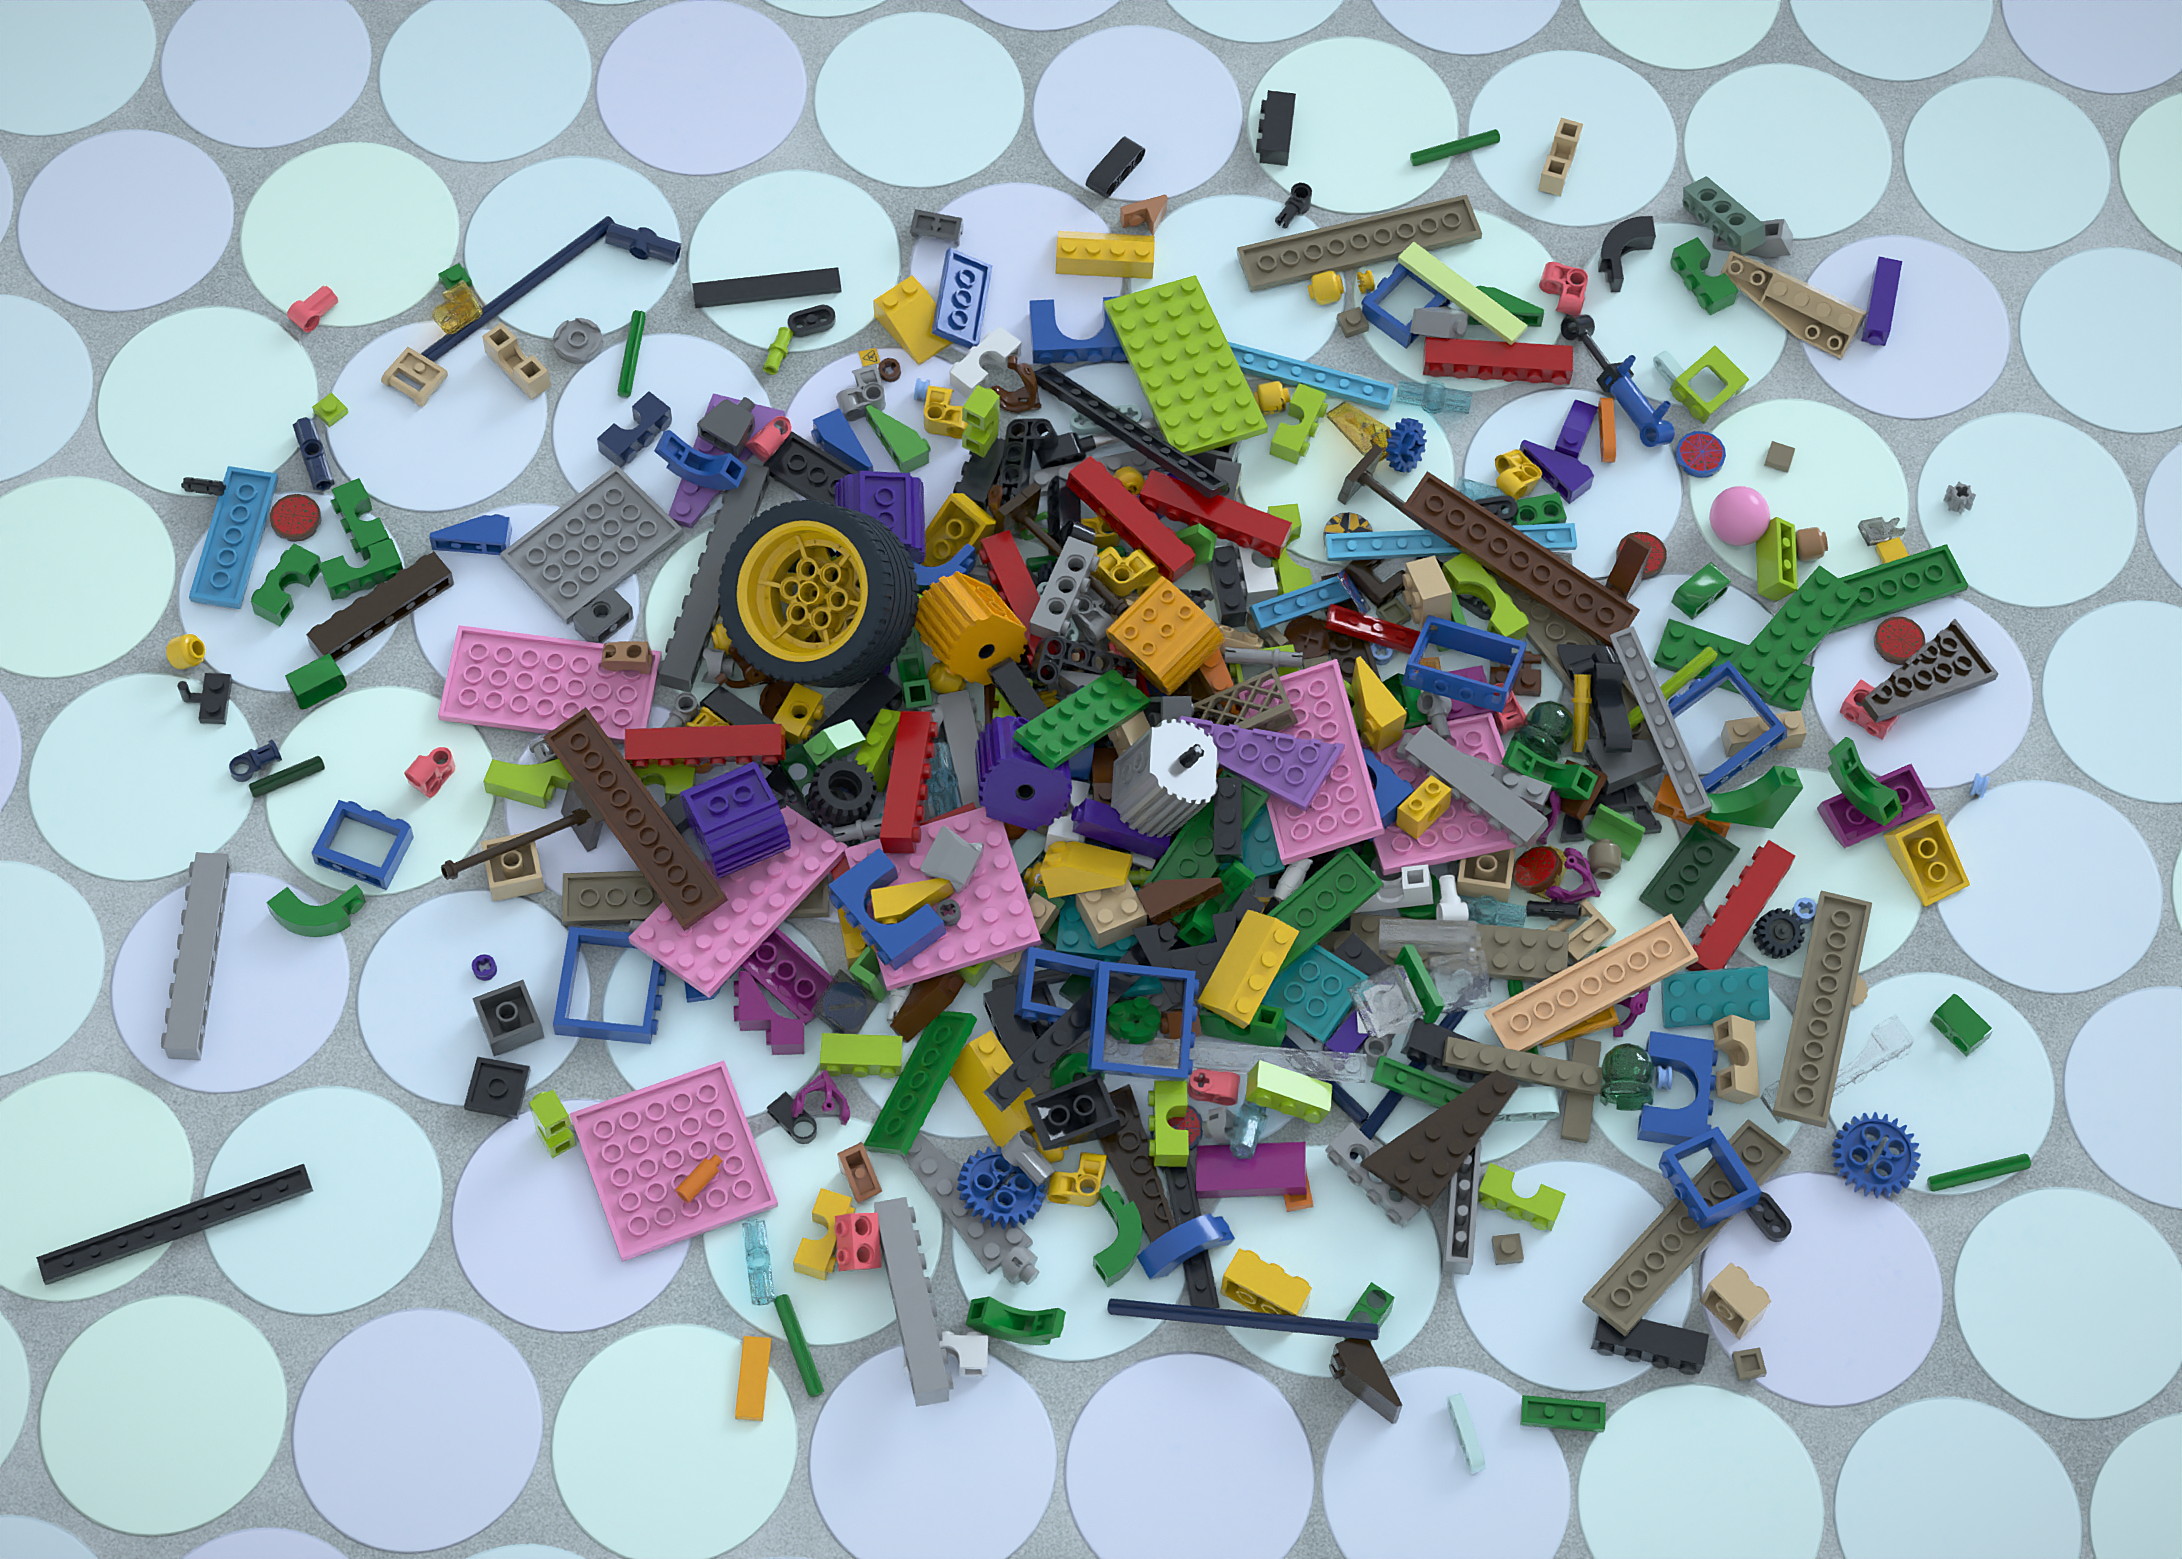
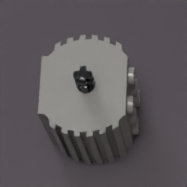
[1111,719,1219,838]

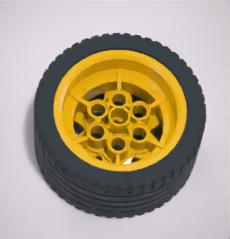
[718,500,919,688]

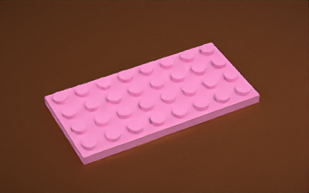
[438,625,662,744]
[1239,659,1385,865]
[628,805,848,998]

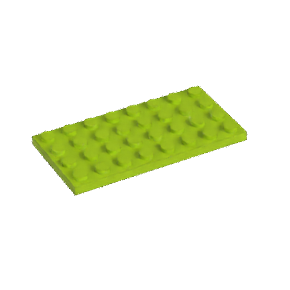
[1104,275,1268,456]

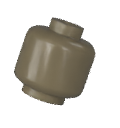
[1587,839,1622,880]

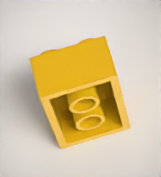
[1220,1248,1312,1333]

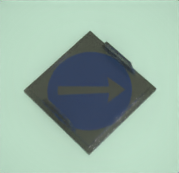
[811,969,879,1034]

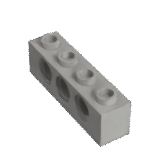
[1030,537,1100,638]
[1325,1122,1422,1228]

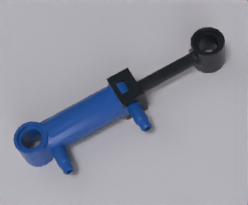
[1560,314,1675,447]

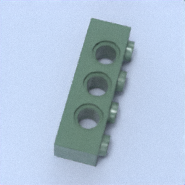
[1682,176,1765,255]

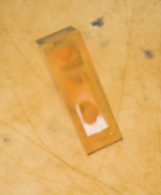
[1326,401,1392,463]

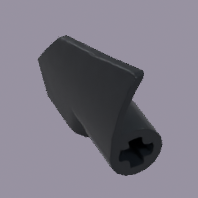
[1556,644,1625,686]

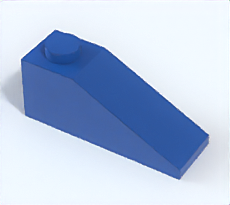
[811,408,873,472]
[429,514,512,555]

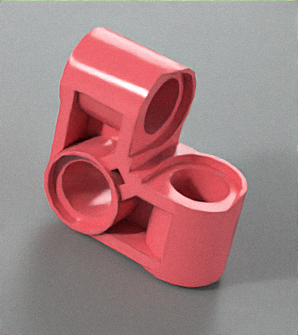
[1539,262,1588,316]
[745,416,792,463]
[404,747,456,798]

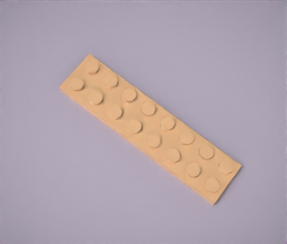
[1484,914,1698,1052]

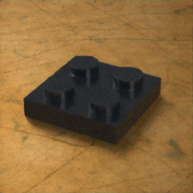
[464,1056,531,1120]

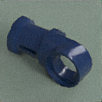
[229,740,282,782]

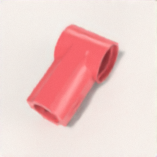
[287,285,339,333]

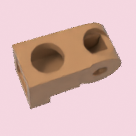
[601,641,653,674]

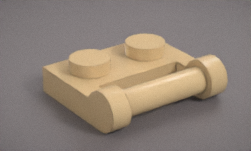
[381,346,448,407]
[1545,899,1617,964]

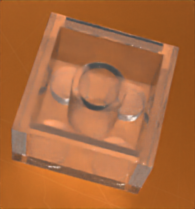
[1428,950,1493,1014]
[1347,965,1425,1038]

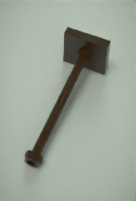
[1337,444,1426,530]
[994,482,1130,617]
[441,779,605,880]

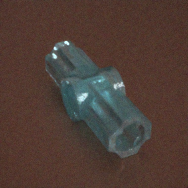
[1396,380,1472,414]
[926,743,958,817]
[1457,894,1527,928]
[1230,1095,1268,1159]
[742,1219,776,1306]

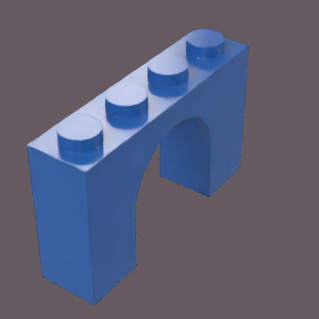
[1029,296,1127,365]
[1362,748,1414,842]
[828,848,946,971]
[1637,1031,1718,1145]

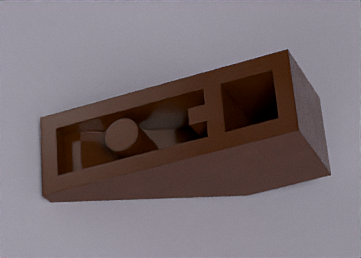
[1605,534,1652,601]
[1091,747,1118,806]
[1136,878,1225,926]
[889,970,966,1043]

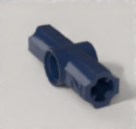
[605,222,681,264]
[292,417,335,491]

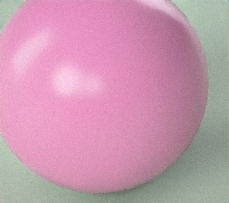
[1709,486,1770,546]

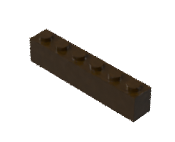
[306,551,454,662]

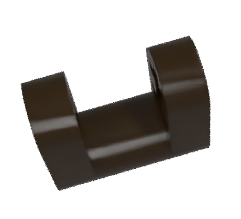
[1345,559,1405,608]

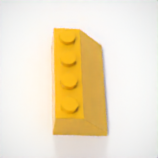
[1055,231,1155,279]
[1197,910,1299,1029]
[949,1030,1036,1149]

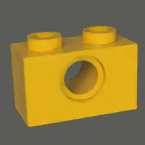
[773,683,825,745]
[1396,775,1452,840]

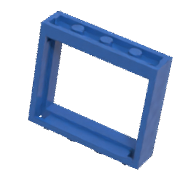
[1402,615,1527,713]
[1646,660,1787,794]
[553,927,666,1044]
[1087,961,1199,1081]

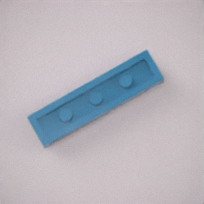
[1249,576,1351,631]

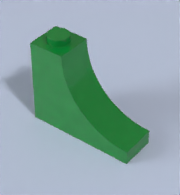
[1705,765,1803,829]

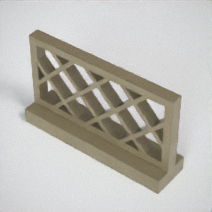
[1193,667,1299,732]

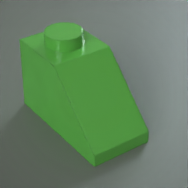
[803,719,867,768]

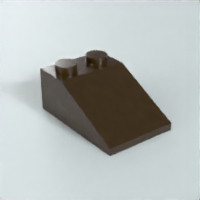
[1329,1338,1403,1424]

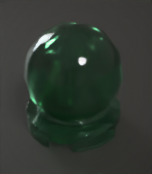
[1511,700,1575,762]
[1600,1043,1655,1111]

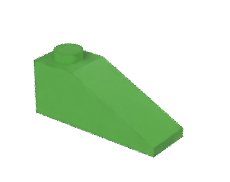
[866,405,931,473]

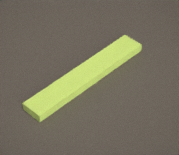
[1398,242,1528,345]

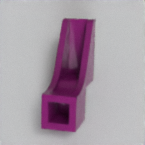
[734,971,805,1055]

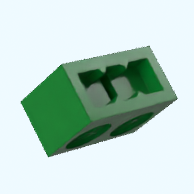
[1508,492,1567,526]

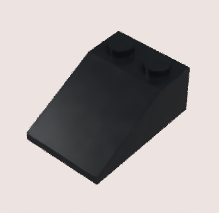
[1024,1072,1121,1151]

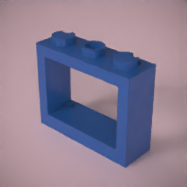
[1361,263,1452,349]
[311,800,414,890]
[1014,946,1099,1031]
[1658,1126,1762,1230]

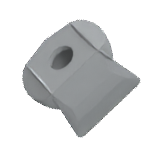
[920,826,984,894]

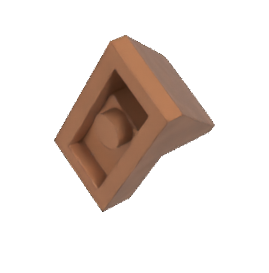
[1120,194,1168,236]
[837,1142,883,1203]

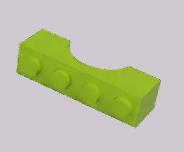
[1267,503,1313,596]
[1442,553,1529,640]

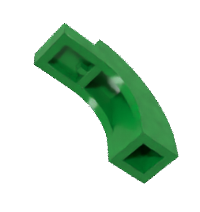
[896,627,932,708]
[1828,737,1903,826]
[1501,741,1598,800]
[1177,859,1256,947]
[266,884,366,937]
[1093,1185,1142,1287]
[965,1296,1066,1345]

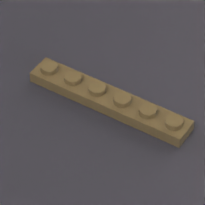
[1442,1037,1603,1096]

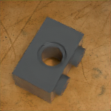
[573,587,634,644]

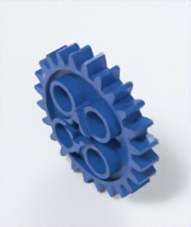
[1831,1112,1921,1198]
[957,1146,1046,1229]

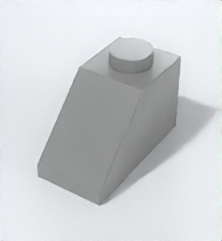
[1410,306,1468,338]

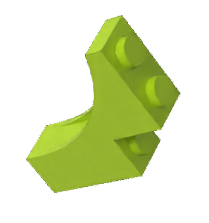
[483,759,574,809]

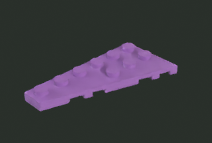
[668,393,785,529]
[1177,716,1345,812]

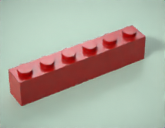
[1423,337,1573,385]
[1066,455,1196,584]
[1139,469,1292,559]
[978,530,1065,676]
[879,711,938,854]
[625,724,785,769]
[1686,840,1796,971]

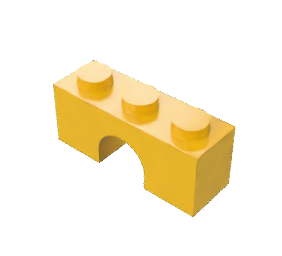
[793,1188,856,1281]

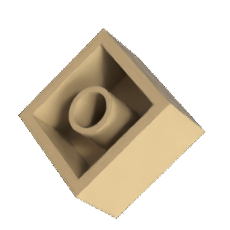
[1402,556,1452,630]
[481,831,545,902]
[1456,848,1516,906]
[1076,878,1147,949]
[1700,1262,1772,1340]

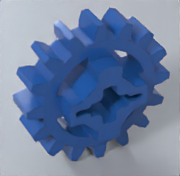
[1385,418,1427,473]

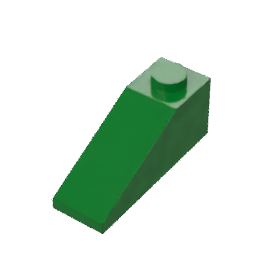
[1468,285,1544,327]

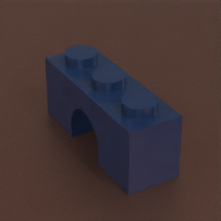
[597,391,672,468]

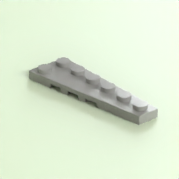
[900,1132,1033,1274]

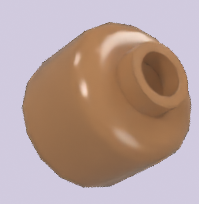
[1795,527,1828,561]

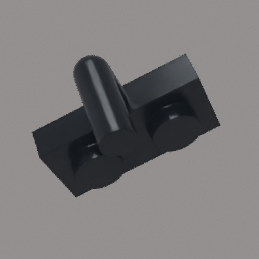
[177,673,232,725]

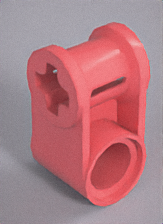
[1494,683,1528,736]
[1187,1069,1240,1106]

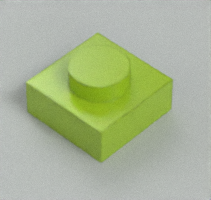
[312,392,349,427]

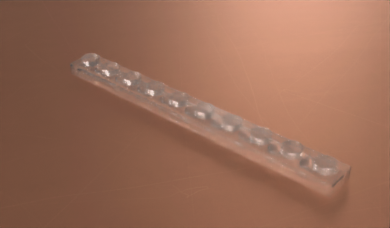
[1103,1034,1367,1083]

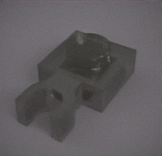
[1857,517,1906,546]

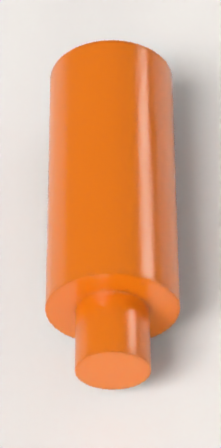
[675,1154,723,1203]

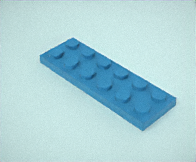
[189,466,279,609]

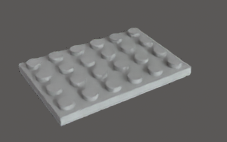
[500,465,683,624]

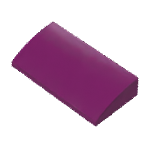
[1817,763,1936,849]
[741,927,838,1025]
[1196,1142,1307,1199]

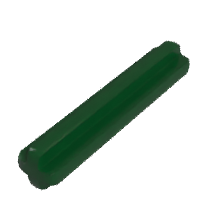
[249,755,325,798]

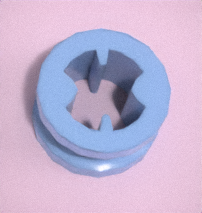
[914,378,930,402]
[1371,643,1393,665]
[1969,773,1989,799]
[1792,897,1817,924]
[1655,1066,1672,1090]

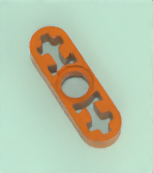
[1598,397,1616,463]

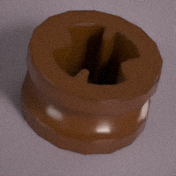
[878,358,901,382]

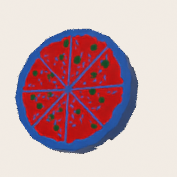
[1675,431,1726,478]

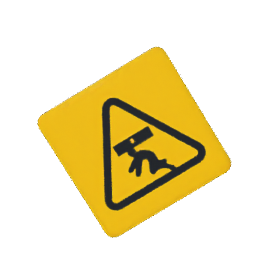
[858,348,880,367]

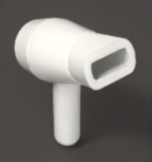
[1271,858,1313,903]

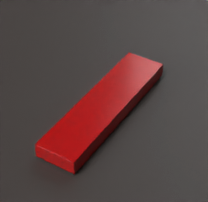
[1326,604,1421,655]

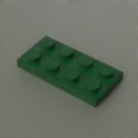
[1639,821,1740,929]

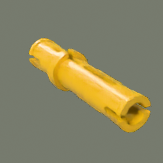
[1571,674,1592,752]

